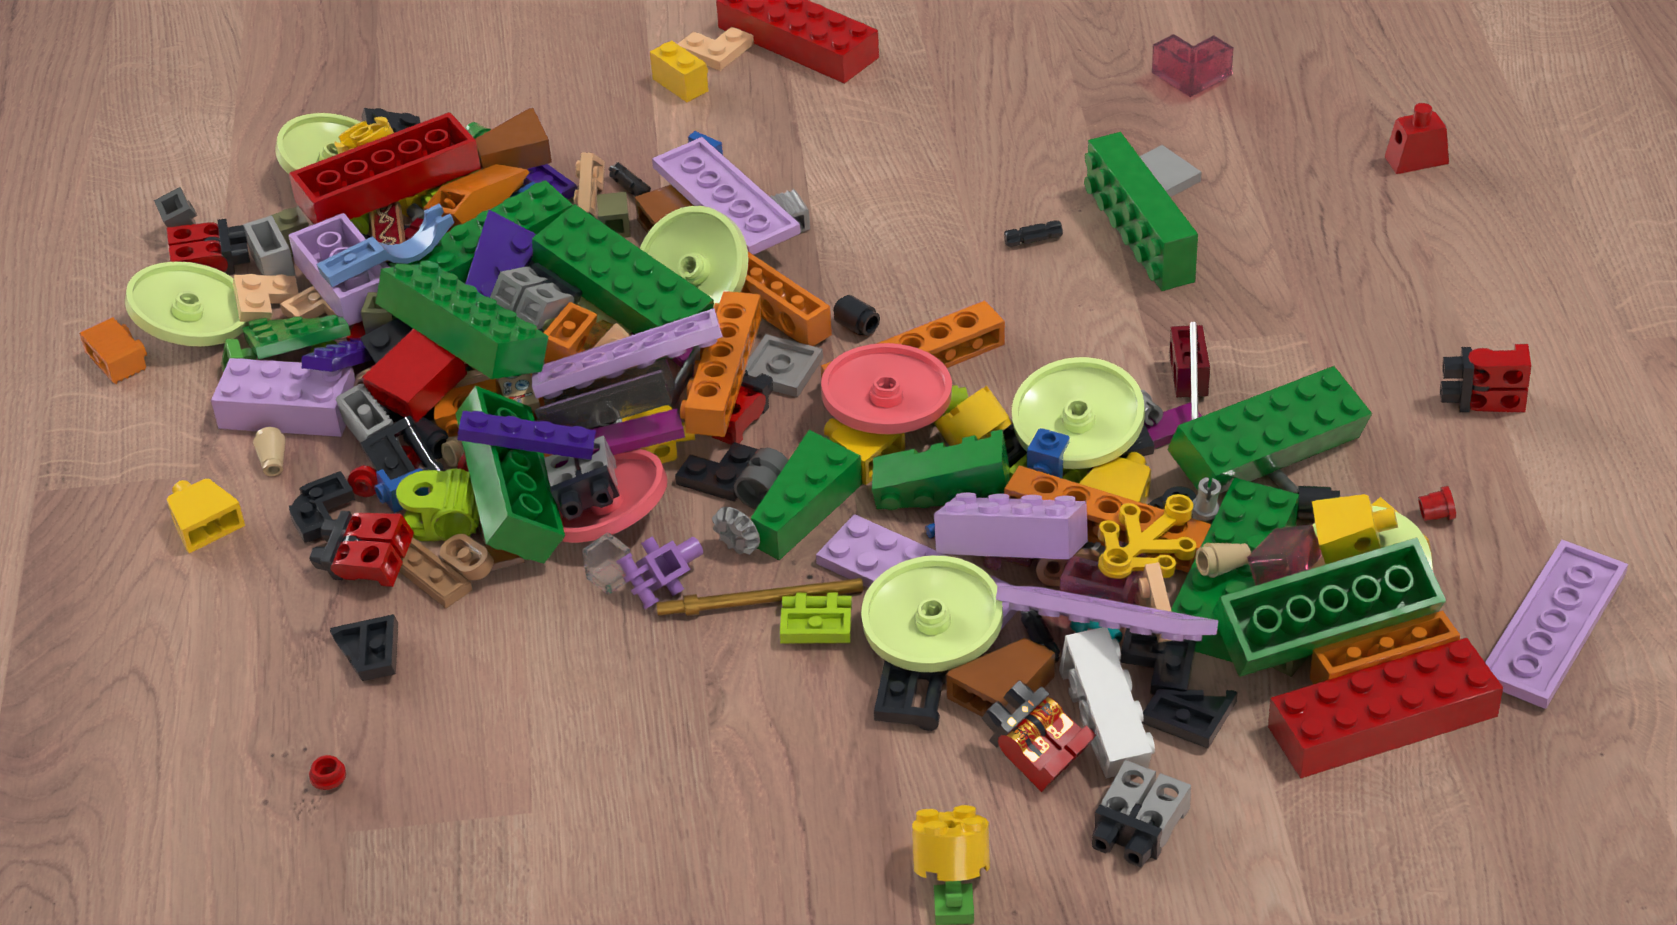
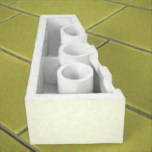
[1059,627,1155,778]

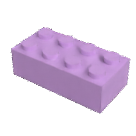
[289,213,390,326]
[211,358,355,437]
[934,493,1088,559]

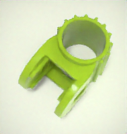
[396,469,479,541]

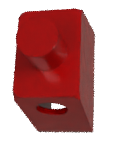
[1385,103,1449,174]

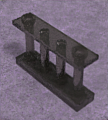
[535,357,676,429]

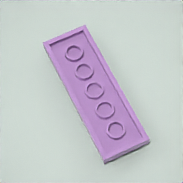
[652,137,800,255]
[532,308,723,399]
[816,514,1018,631]
[1485,540,1628,709]
[996,586,1218,641]

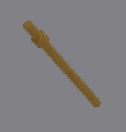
[656,578,863,616]

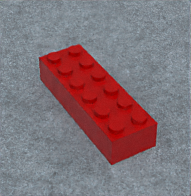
[716,0,879,84]
[289,112,480,224]
[1268,638,1503,779]

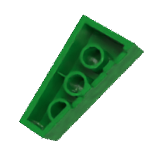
[872,429,1010,510]
[751,430,862,560]

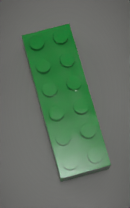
[1084,132,1198,291]
[388,180,573,283]
[532,204,714,359]
[376,261,549,379]
[1167,366,1373,494]
[455,386,565,564]
[1171,477,1300,662]
[1212,537,1446,677]

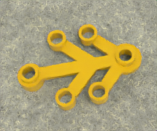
[1098,494,1197,579]

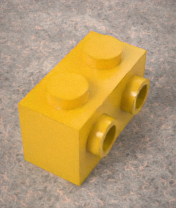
[650,40,709,102]

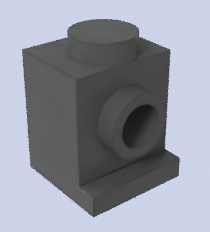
[154,187,197,227]

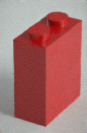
[362,329,467,423]

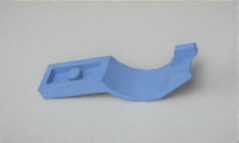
[316,204,454,287]

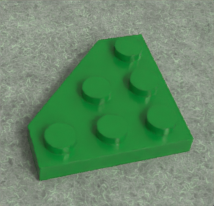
[242,315,351,360]

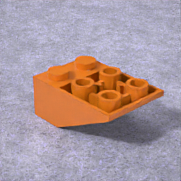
[423,164,530,228]

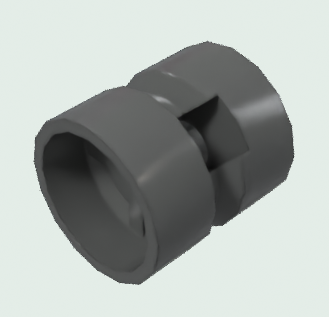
[734,447,788,509]

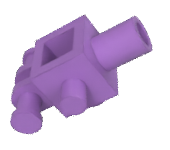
[616,536,703,609]

